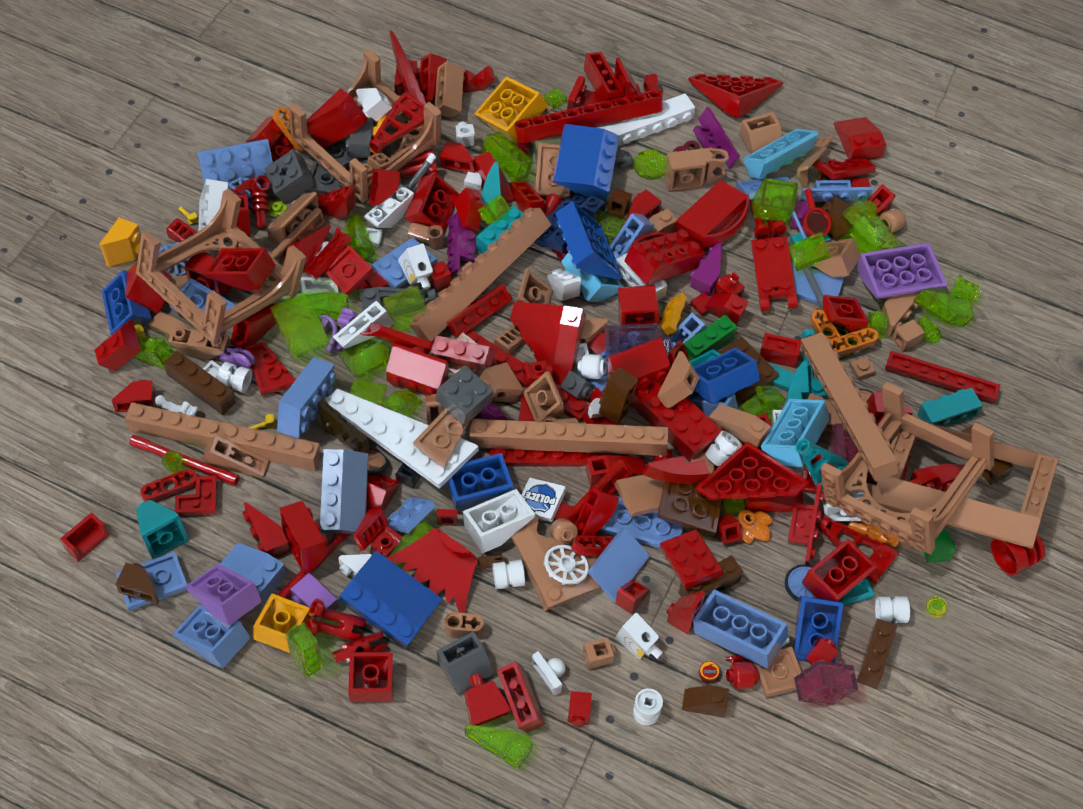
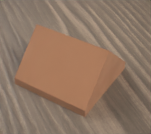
[517,269,553,304]
[523,371,564,422]

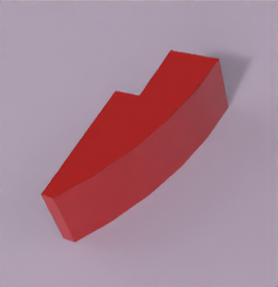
[474,151,514,207]
[642,456,710,484]

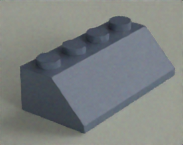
[320,449,369,533]

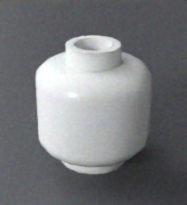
[578,354,607,379]

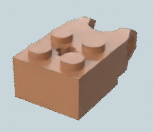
[664,148,729,192]

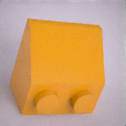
[99,217,141,267]
[253,594,309,654]

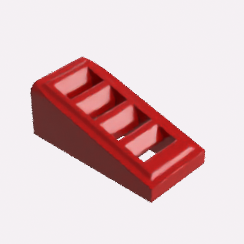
[643,74,658,92]
[166,218,198,242]
[353,509,389,551]

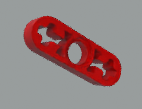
[140,469,197,502]
[571,535,614,556]

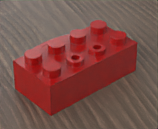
[676,180,749,251]
[624,230,705,285]

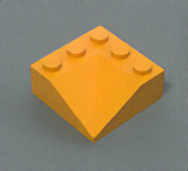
[474,76,548,144]

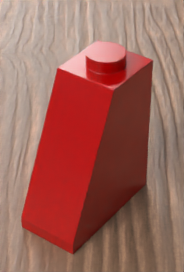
[230,303,280,350]

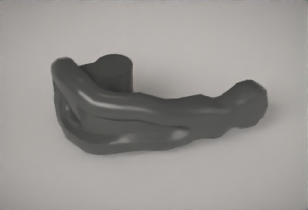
[615,150,634,169]

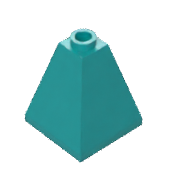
[136,500,189,560]

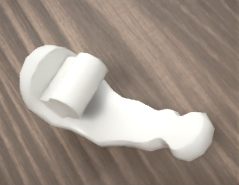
[155,395,198,416]

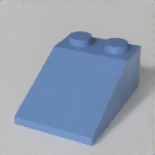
[220,543,287,606]
[172,604,251,668]

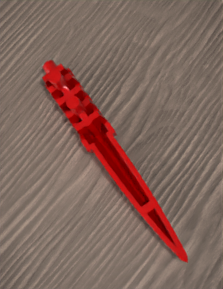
[389,30,426,134]

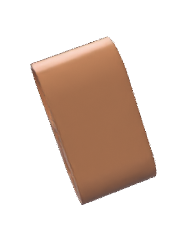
[444,612,484,639]

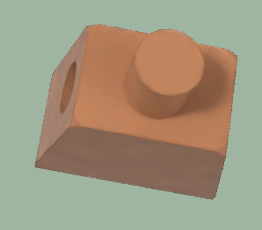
[480,363,524,402]

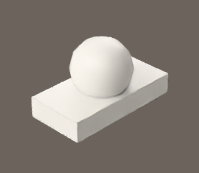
[532,651,565,696]

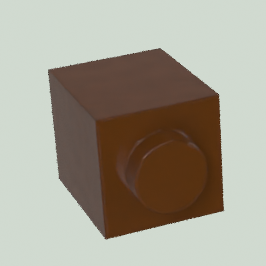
[607,188,633,218]

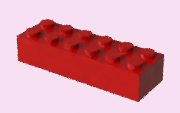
[631,380,723,462]

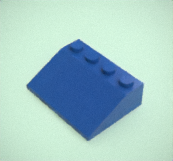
[553,124,620,200]
[555,201,622,279]
[339,551,442,649]

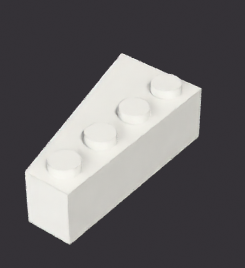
[198,179,228,260]

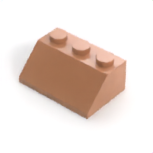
[267,192,319,245]

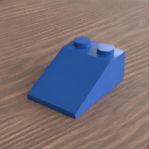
[793,595,844,665]

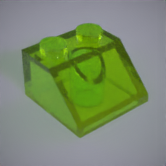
[752,178,798,222]
[338,338,390,379]

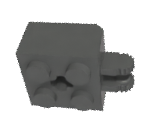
[265,149,314,202]

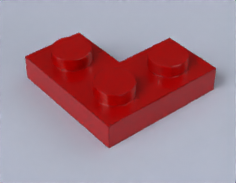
[175,475,217,516]

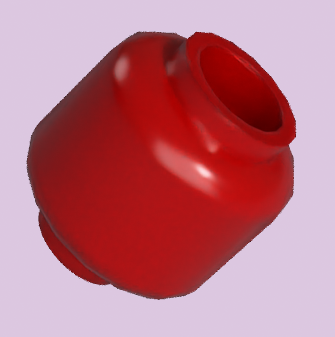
[726,662,759,689]

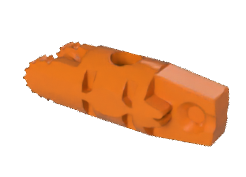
[848,520,899,547]

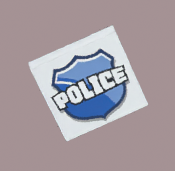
[521,478,566,522]

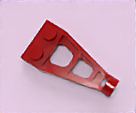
[369,92,424,153]
[816,514,899,584]

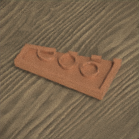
[413,409,470,468]

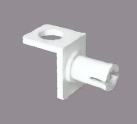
[455,122,475,147]

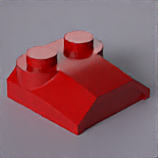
[823,295,869,333]

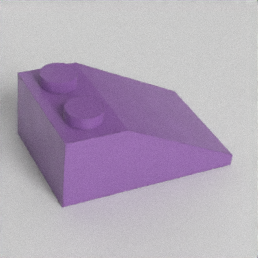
[185,564,261,626]

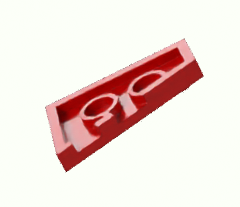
[246,342,296,396]

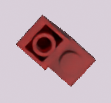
[463,65,496,93]

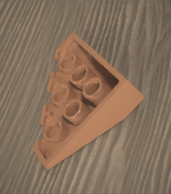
[512,529,601,612]

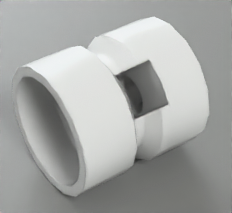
[217,362,252,393]
[705,431,742,466]
[493,560,525,590]
[875,596,910,623]
[633,688,663,726]

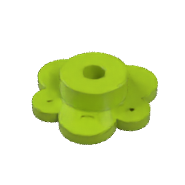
[268,201,287,217]

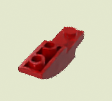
[908,464,965,491]

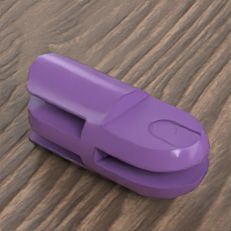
[219,345,255,368]

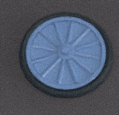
[785,564,821,602]

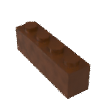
[163,350,236,416]

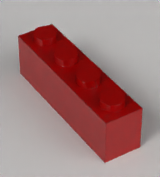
[584,52,624,102]

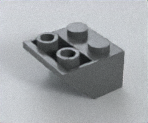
[437,631,494,695]

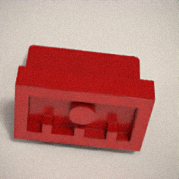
[567,76,601,110]

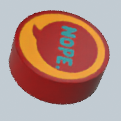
[698,661,720,683]

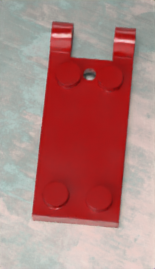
[751,236,798,312]

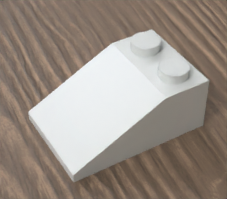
[463,489,535,553]

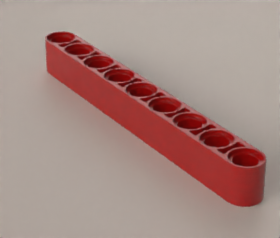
[514,90,664,143]

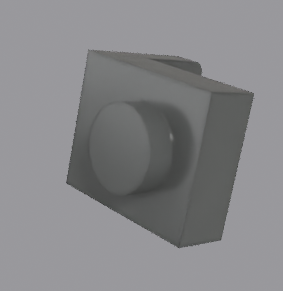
[560,371,595,401]

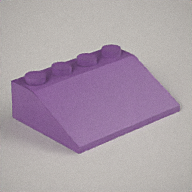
[857,243,948,299]

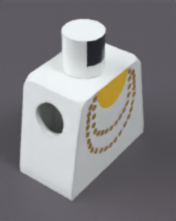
[398,244,433,291]
[615,613,663,661]

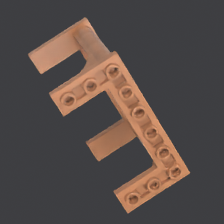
[288,49,441,203]
[136,188,306,344]
[820,382,994,555]

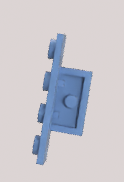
[800,180,873,202]

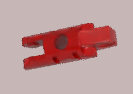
[332,631,387,662]

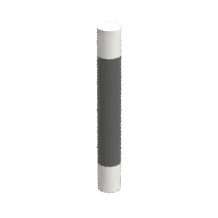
[406,153,437,191]

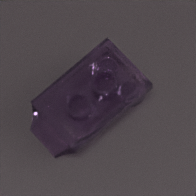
[605,324,671,362]

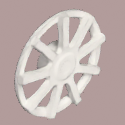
[543,545,589,585]

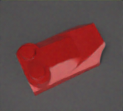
[360,323,433,354]

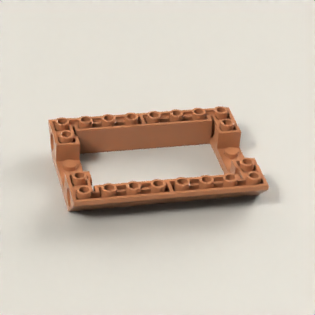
[873,423,1059,549]

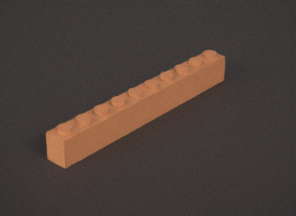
[409,208,552,342]
[801,332,900,482]
[125,403,321,471]
[470,419,668,456]

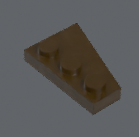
[318,399,370,453]

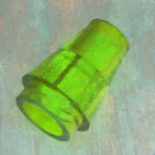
[918,316,941,343]
[162,451,182,475]

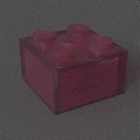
[794,660,858,705]

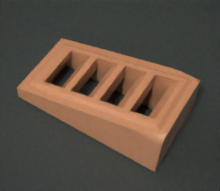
[494,325,524,355]

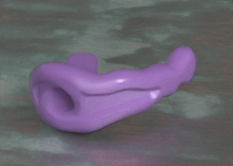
[334,308,357,351]
[317,315,338,353]

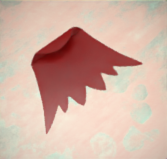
[386,528,478,613]

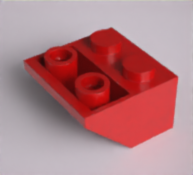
[245,116,294,162]
[618,285,659,330]

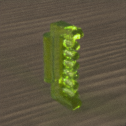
[755,385,786,404]

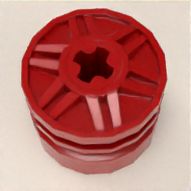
[990,533,1045,576]

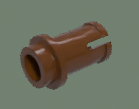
[478,554,504,571]

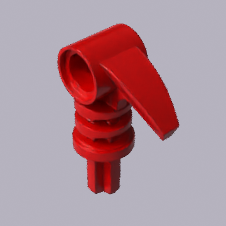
[234,175,270,229]

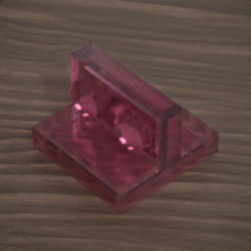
[830,423,858,467]

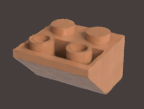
[739,112,783,154]

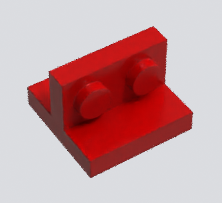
[324,245,374,296]

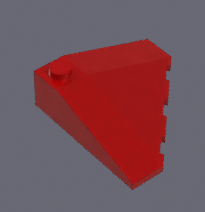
[688,74,783,118]
[510,301,586,385]
[695,442,810,500]

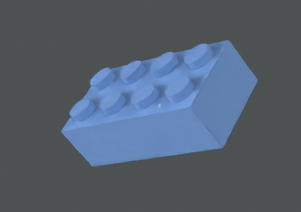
[277,357,336,439]
[693,590,788,669]

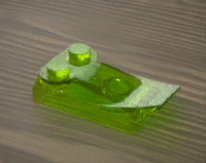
[843,201,906,251]

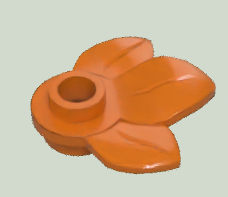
[737,510,773,545]

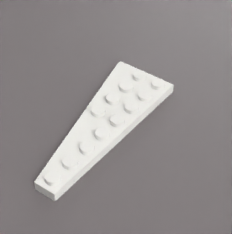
[325,389,479,489]

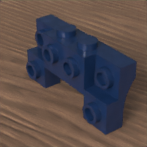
[535,193,606,254]

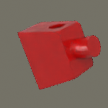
[464,673,511,729]

